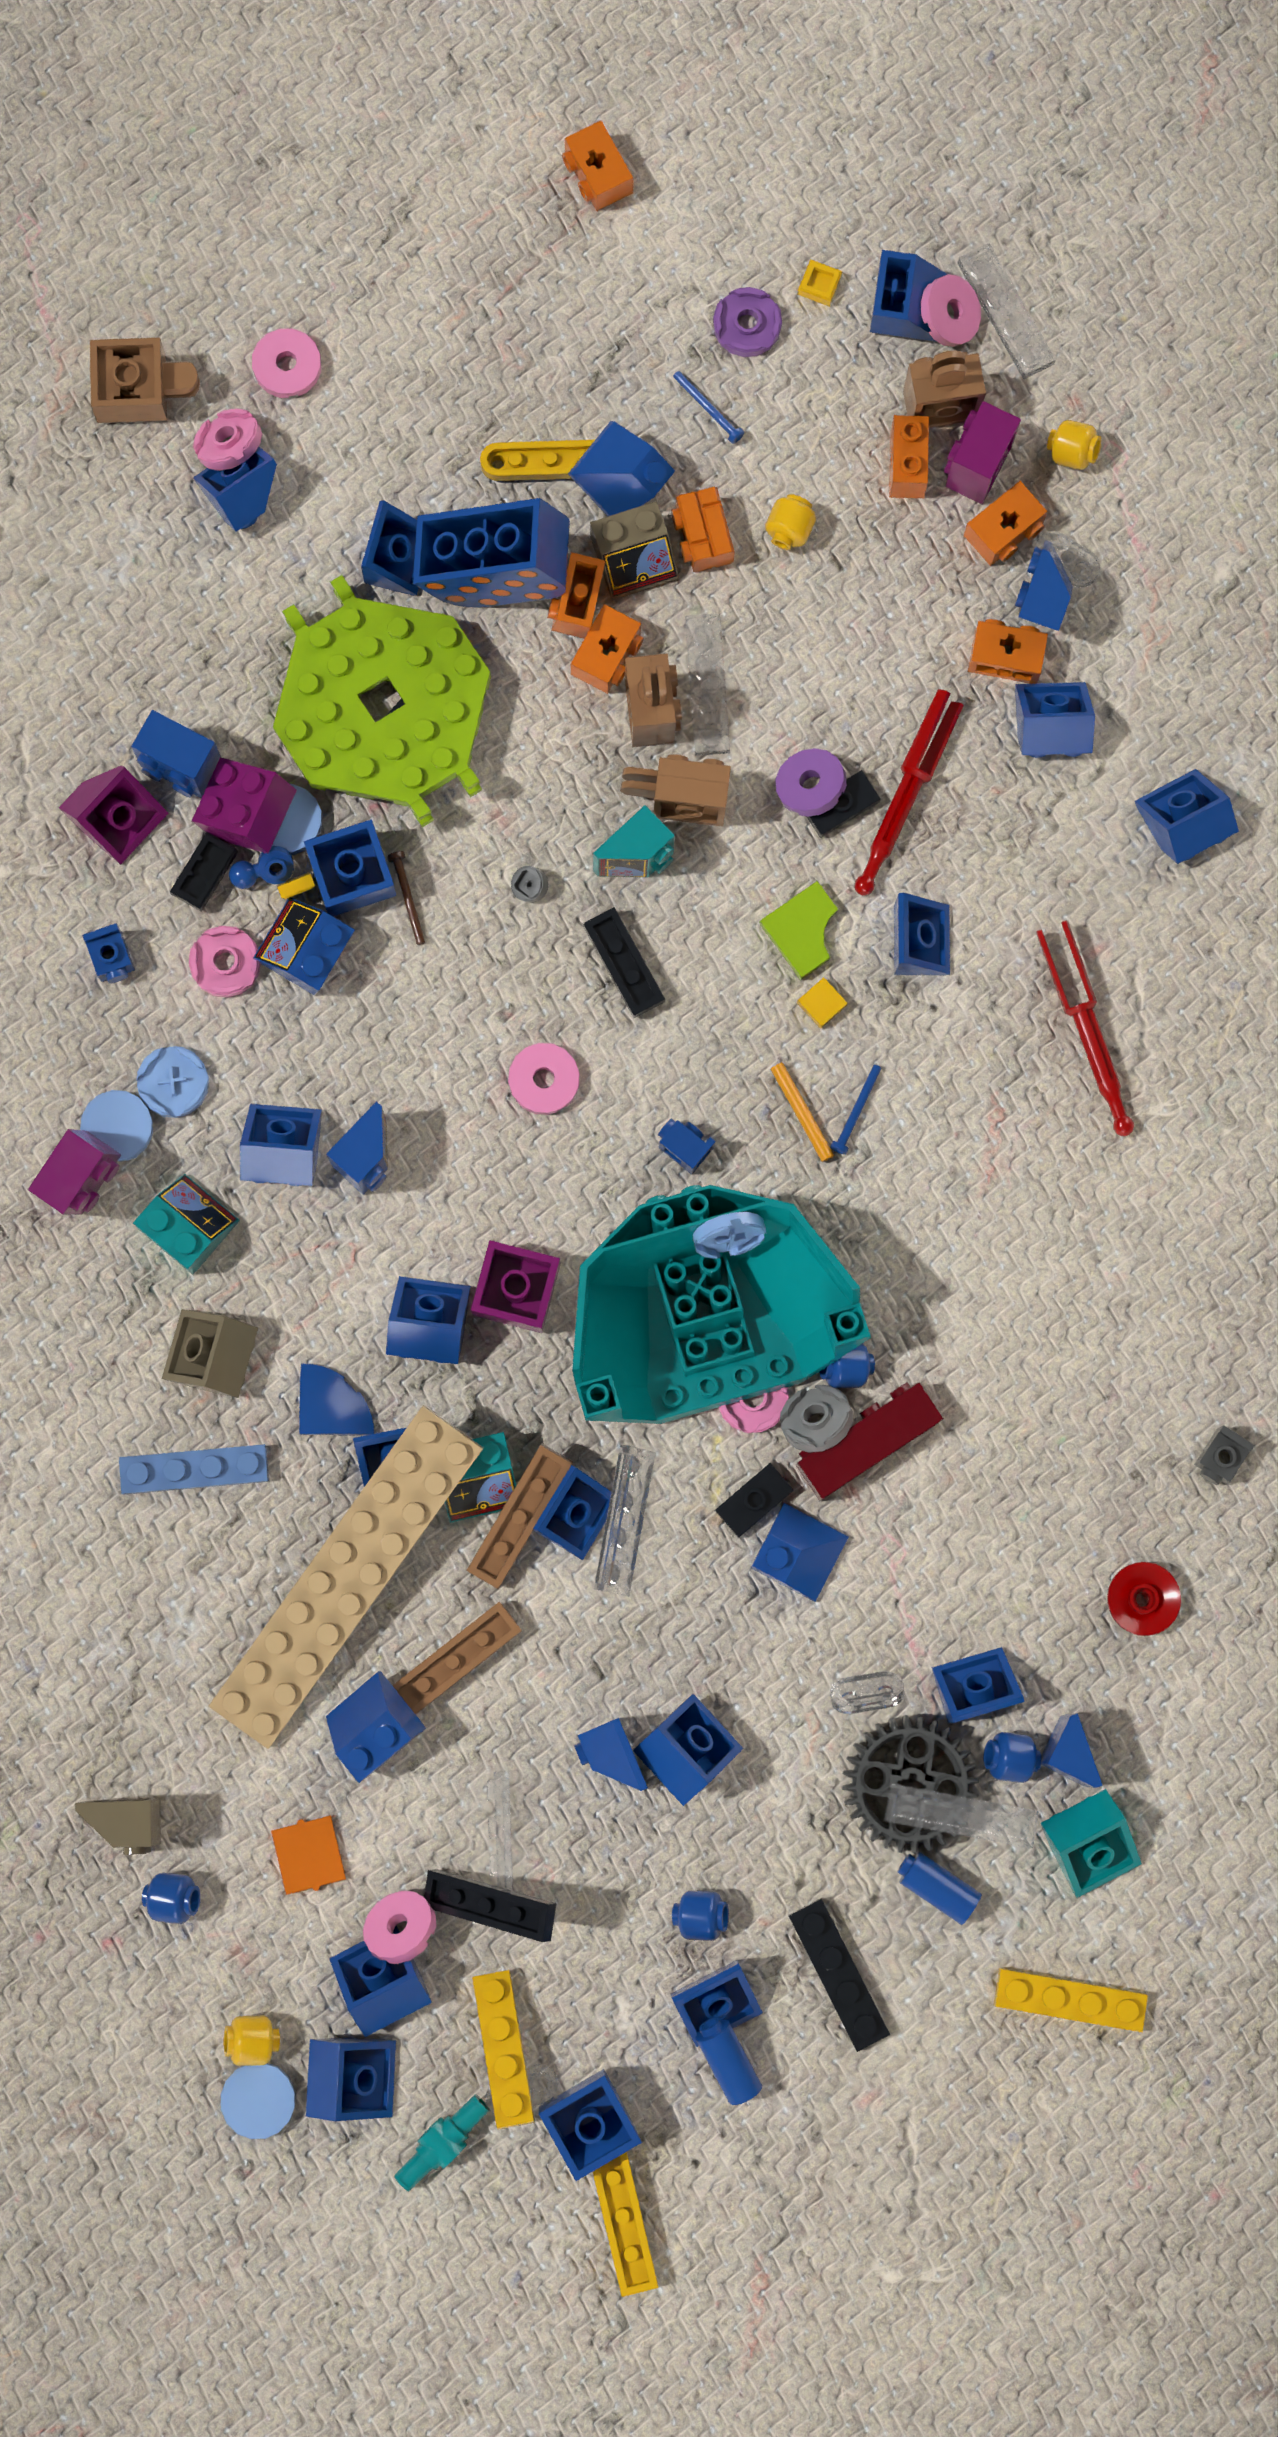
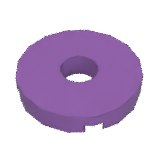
[713,287,782,357]
[775,748,847,817]

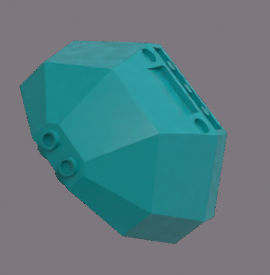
[572,1185,871,1424]

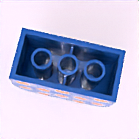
[413,498,570,608]

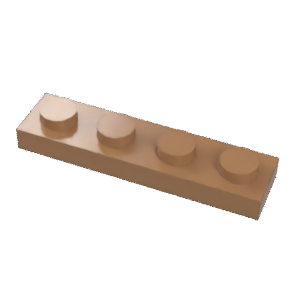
[466,1443,573,1589]
[392,1602,522,1714]

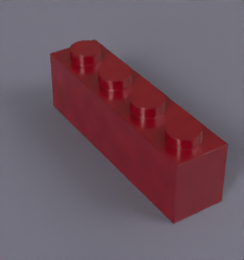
[796,1382,944,1501]

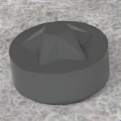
[511,866,548,903]

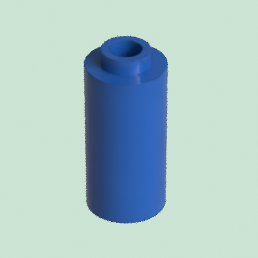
[897,1851,982,1925]
[695,2018,762,2105]

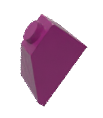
[59,765,168,865]

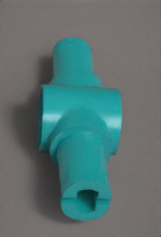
[394,2094,490,2192]

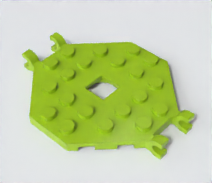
[273,575,491,828]

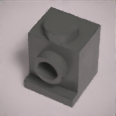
[1194,1425,1255,1485]

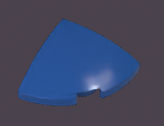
[299,1363,375,1436]

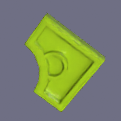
[759,881,838,980]

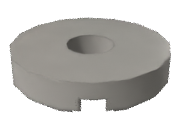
[780,1385,853,1452]

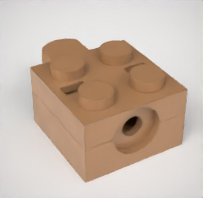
[90,337,200,423]
[903,350,986,428]
[625,653,682,747]
[620,754,731,827]

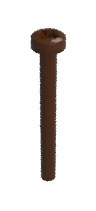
[387,851,425,945]

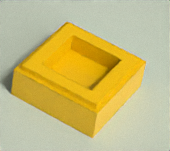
[797,259,843,307]
[276,873,315,899]
[797,977,848,1029]

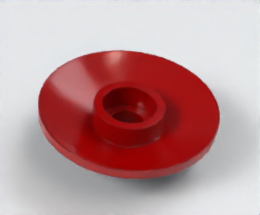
[1107,1562,1181,1636]

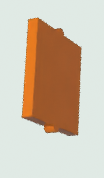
[271,1815,346,1895]

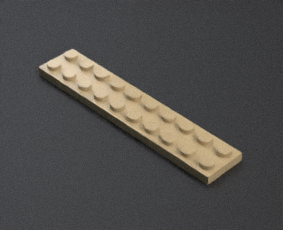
[208,1405,484,1749]

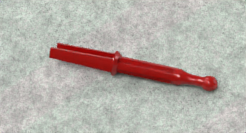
[854,689,964,896]
[1036,920,1134,1136]

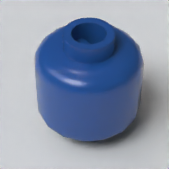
[819,1344,875,1388]
[983,1732,1041,1783]
[142,1872,201,1924]
[672,1891,729,1941]

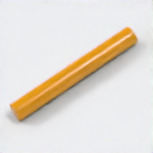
[770,1062,835,1162]

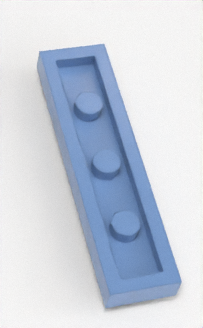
[119,1444,269,1495]

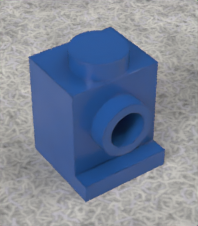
[82,923,135,983]
[658,1118,716,1175]

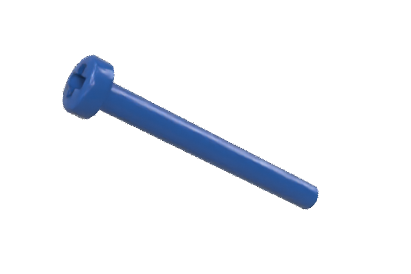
[673,371,744,444]
[830,1064,882,1155]

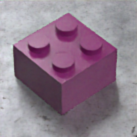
[944,401,1021,505]
[192,757,297,854]
[28,1129,121,1215]
[471,1240,561,1333]

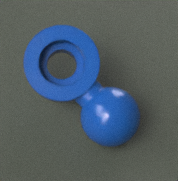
[229,846,294,889]

